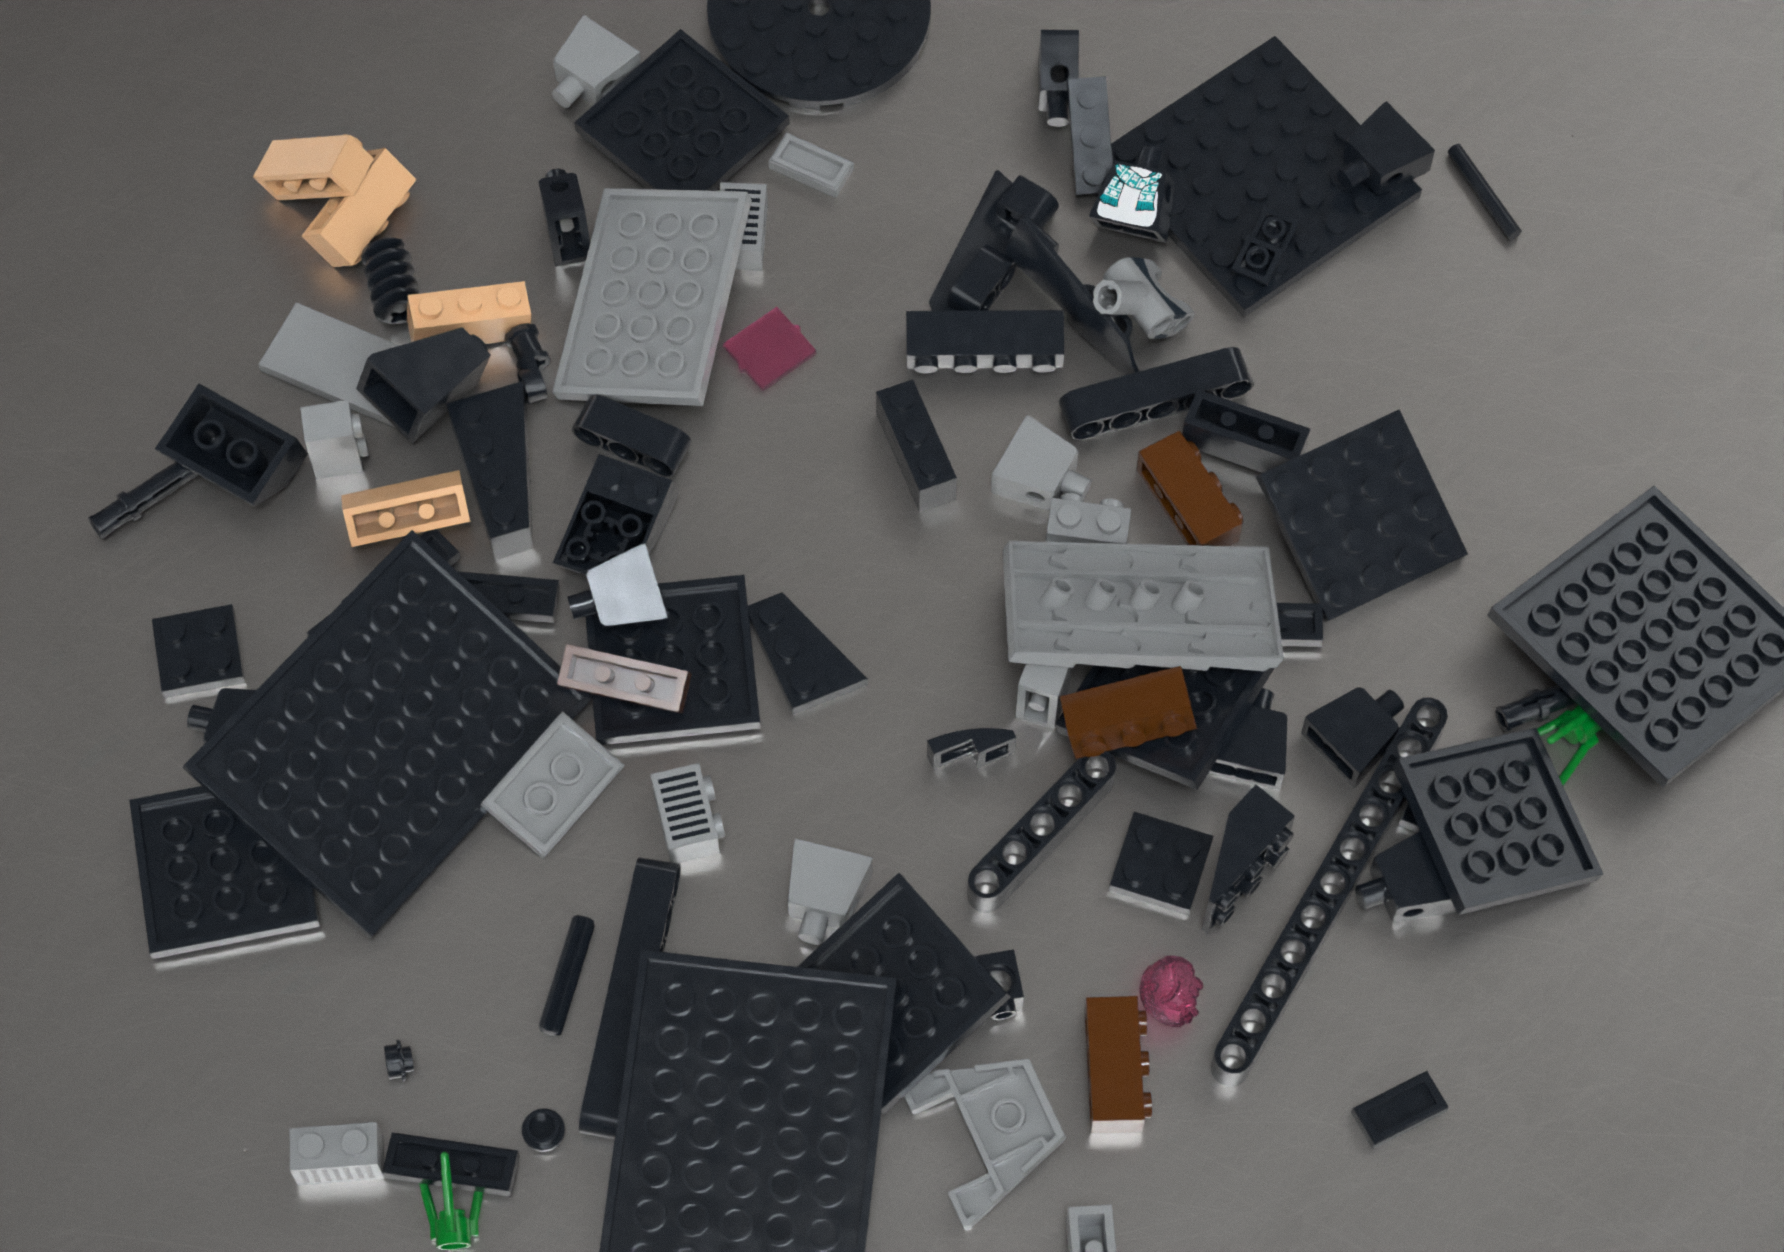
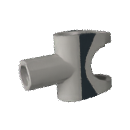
[1093,257,1195,339]

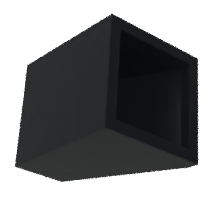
[356,327,491,444]

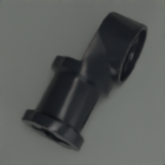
[504,323,551,404]

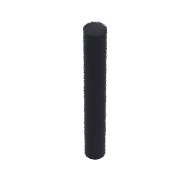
[1447,143,1522,240]

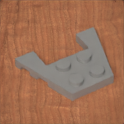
[905,1058,1067,1231]

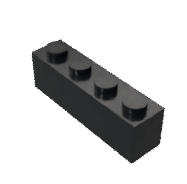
[906,310,1064,373]

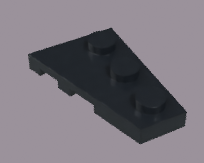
[748,592,868,715]

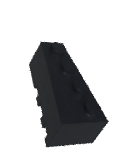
[446,381,533,560]

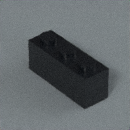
[876,379,957,512]
[1182,389,1310,473]

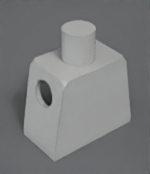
[552,15,641,108]
[991,415,1092,510]
[788,838,873,945]

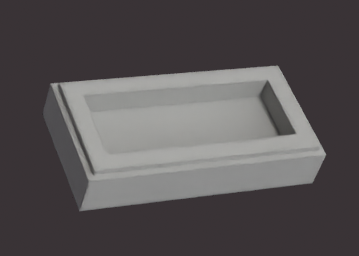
[769,132,854,198]

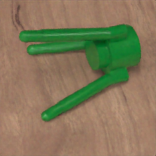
[1537,705,1602,786]
[419,1152,484,1250]

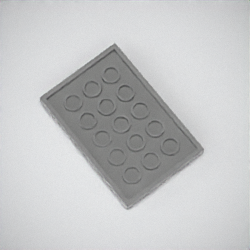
[552,188,752,406]

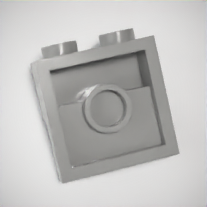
[1046,493,1131,544]

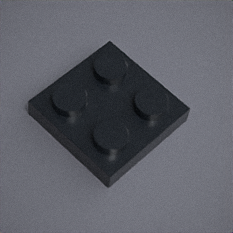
[152,604,245,698]
[1109,811,1214,916]

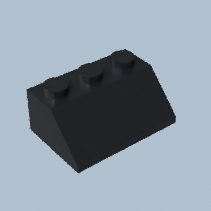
[155,383,308,507]

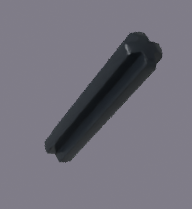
[539,915,595,1036]

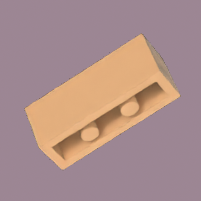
[253,134,374,200]
[302,148,417,267]
[407,281,532,344]
[341,470,470,547]

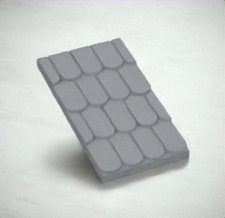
[1003,541,1284,671]

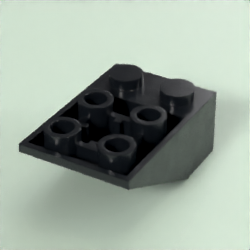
[553,454,679,576]
[1202,784,1295,933]

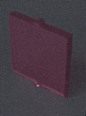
[723,307,817,391]

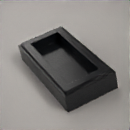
[1351,1071,1449,1149]

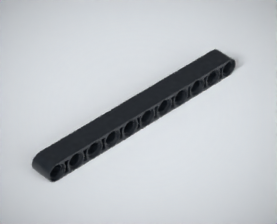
[1211,697,1448,1087]

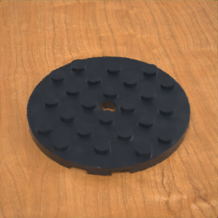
[707,0,931,110]

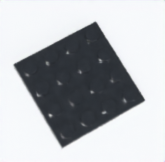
[574,29,790,191]
[1256,409,1468,622]
[585,575,761,745]
[1055,665,1275,790]
[1392,728,1604,915]
[129,786,320,959]
[797,873,1011,1114]

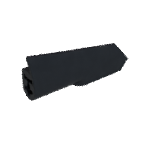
[929,170,1059,311]
[1005,215,1140,375]

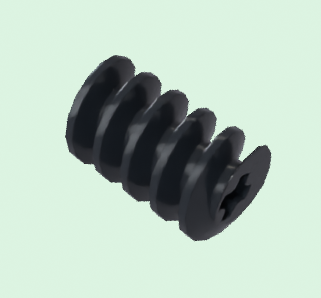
[361,237,420,324]

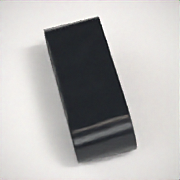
[572,395,692,477]

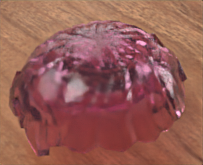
[1139,955,1204,1027]

